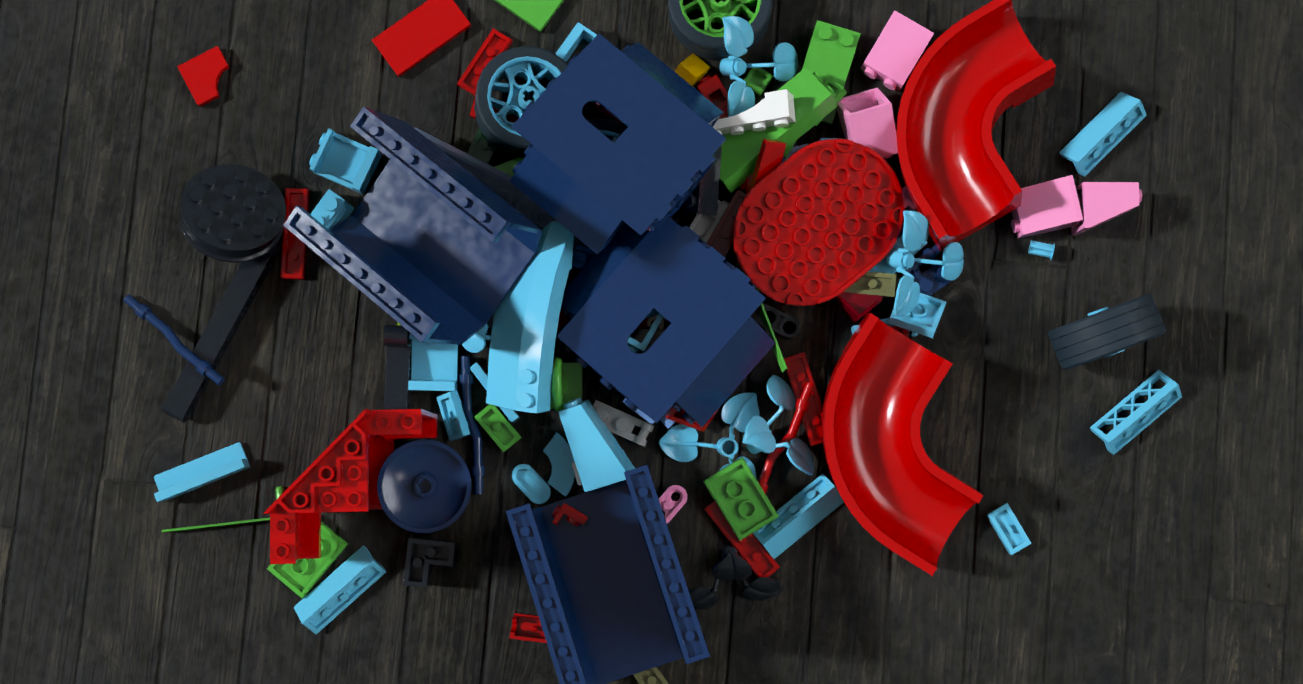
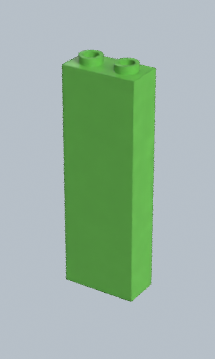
[720,67,838,193]

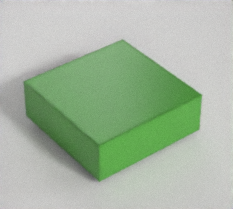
[744,67,774,96]

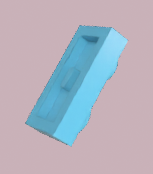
[436,390,470,441]
[986,503,1031,555]

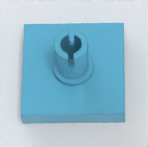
[888,293,946,338]

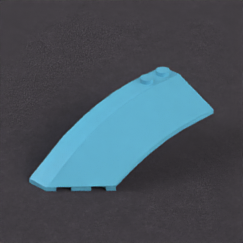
[486,221,574,413]

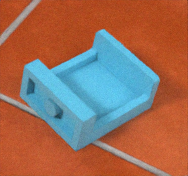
[309,128,382,195]

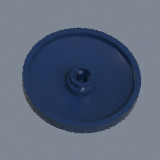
[377,440,471,533]

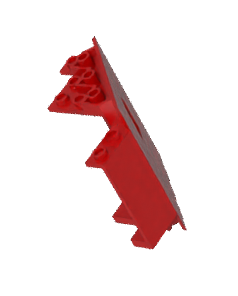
[263,409,437,564]

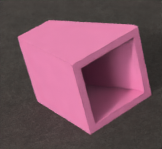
[861,10,934,91]
[836,88,898,159]
[1011,175,1083,238]
[1071,182,1142,235]

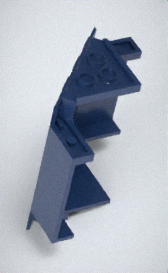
[510,33,726,254]
[557,218,775,427]

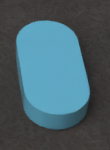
[512,464,551,504]

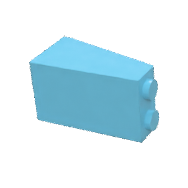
[559,397,635,492]

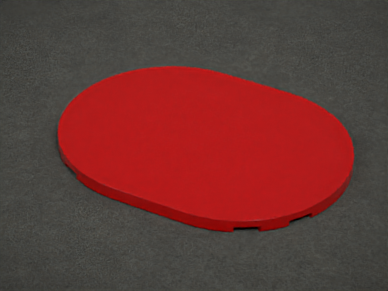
[733,139,905,306]

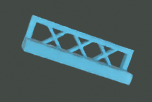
[1090,370,1182,455]

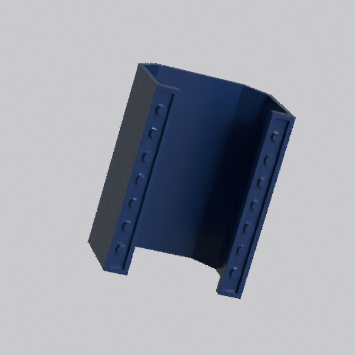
[283,106,542,345]
[506,465,710,684]

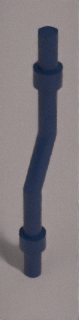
[123,294,225,386]
[459,356,485,494]

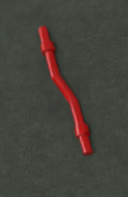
[758,382,815,494]

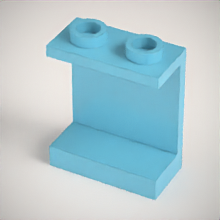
[408,334,458,391]

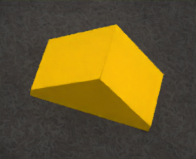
[674,53,711,87]

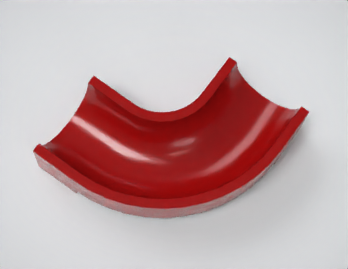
[896,0,1056,252]
[822,313,983,576]

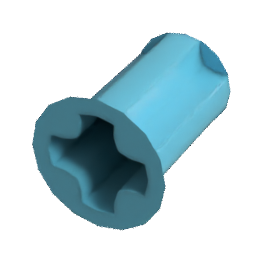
[1028,240,1055,260]

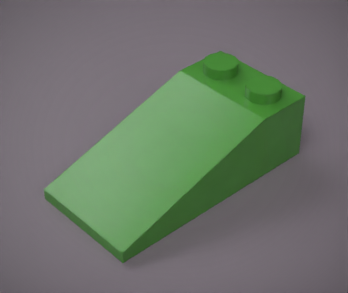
[801,20,861,125]

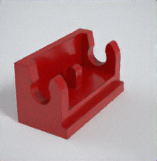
[509,613,547,643]

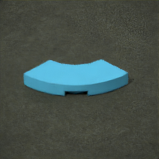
[543,433,575,497]

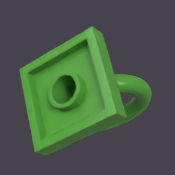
[550,356,583,412]

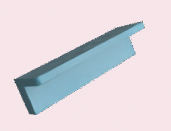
[1060,92,1147,177]
[154,442,250,502]
[753,474,844,559]
[294,546,386,634]

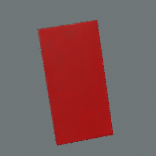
[372,0,471,77]

